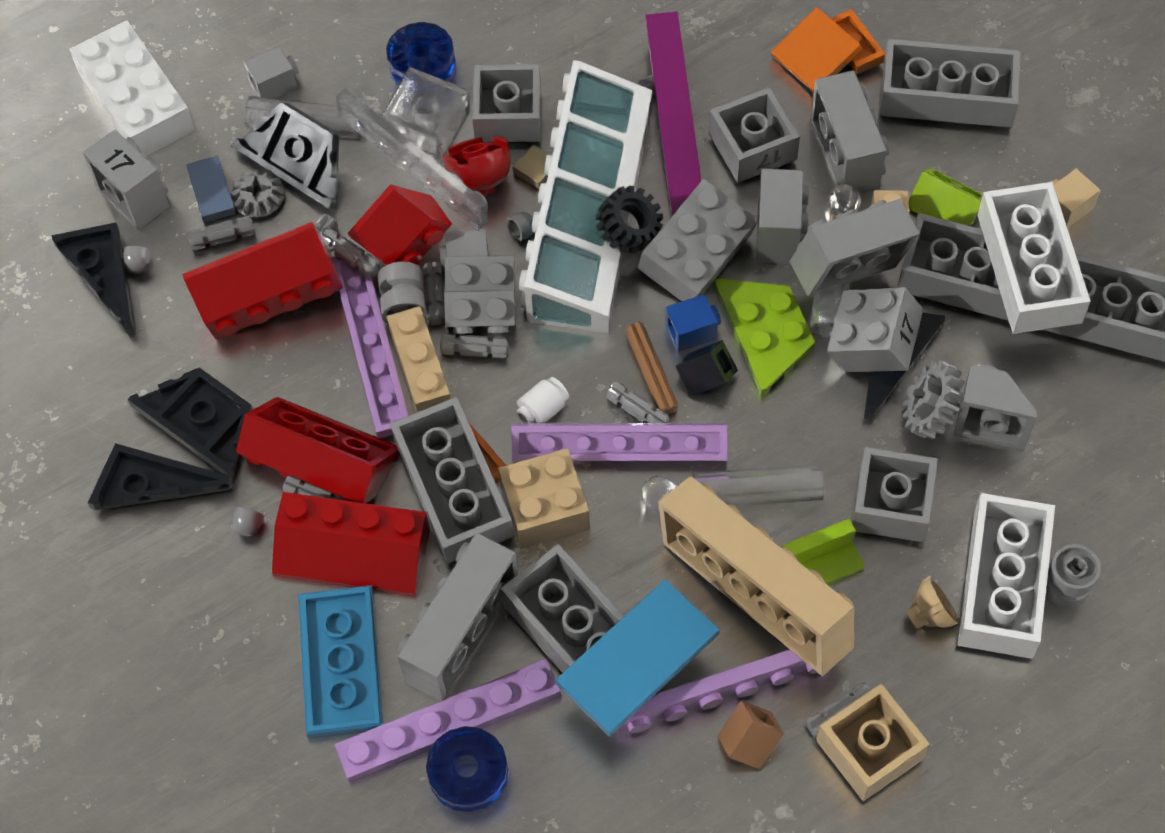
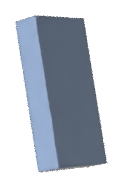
[186,155,236,223]

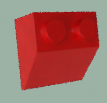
[347,184,452,265]

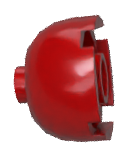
[442,136,511,196]

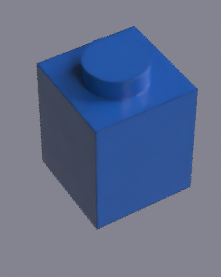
[665,294,721,352]

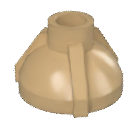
[906,576,960,629]

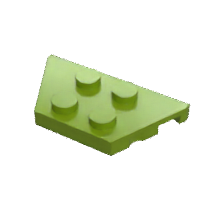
[714,278,815,396]

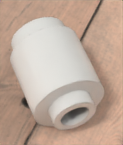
[516,377,569,423]

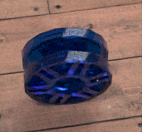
[386,22,457,94]
[426,726,509,815]

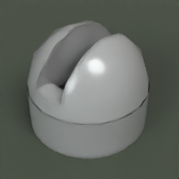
[507,212,534,242]
[123,246,151,274]
[232,507,264,536]

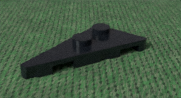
[52,222,134,330]
[864,313,945,420]
[87,443,233,510]

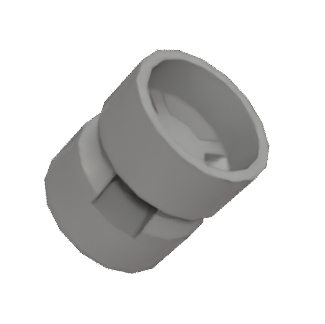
[378,262,427,324]
[1046,544,1101,609]

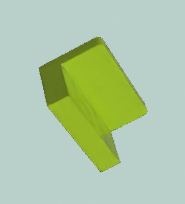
[909,168,983,226]
[782,518,865,585]

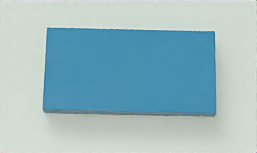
[555,579,720,737]
[298,585,383,739]

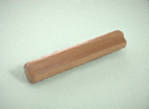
[626,322,678,414]

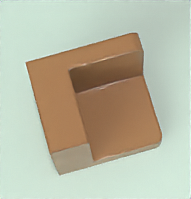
[718,700,784,769]

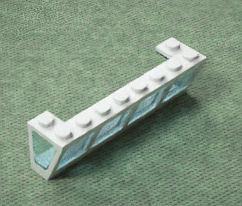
[519,60,652,334]

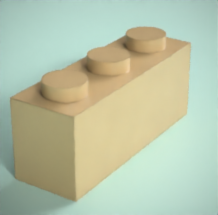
[387,306,451,413]

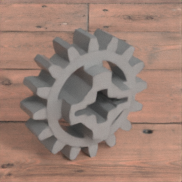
[902,361,965,439]

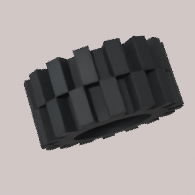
[596,185,663,253]

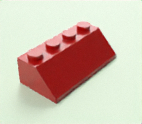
[182,222,343,339]
[235,397,400,503]
[272,492,430,596]

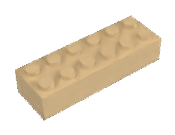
[658,475,854,676]

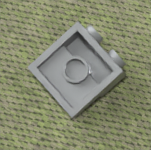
[444,255,516,334]

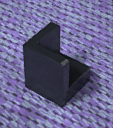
[675,340,738,396]

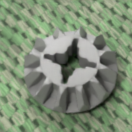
[230,169,284,218]

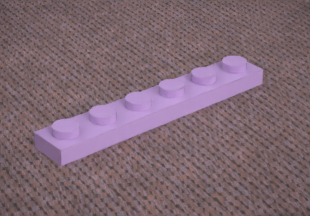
[333,249,409,439]
[511,423,727,461]
[618,650,818,734]
[334,659,561,783]

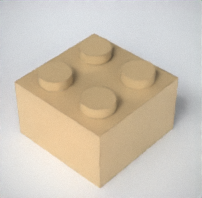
[498,448,590,549]
[816,683,930,802]

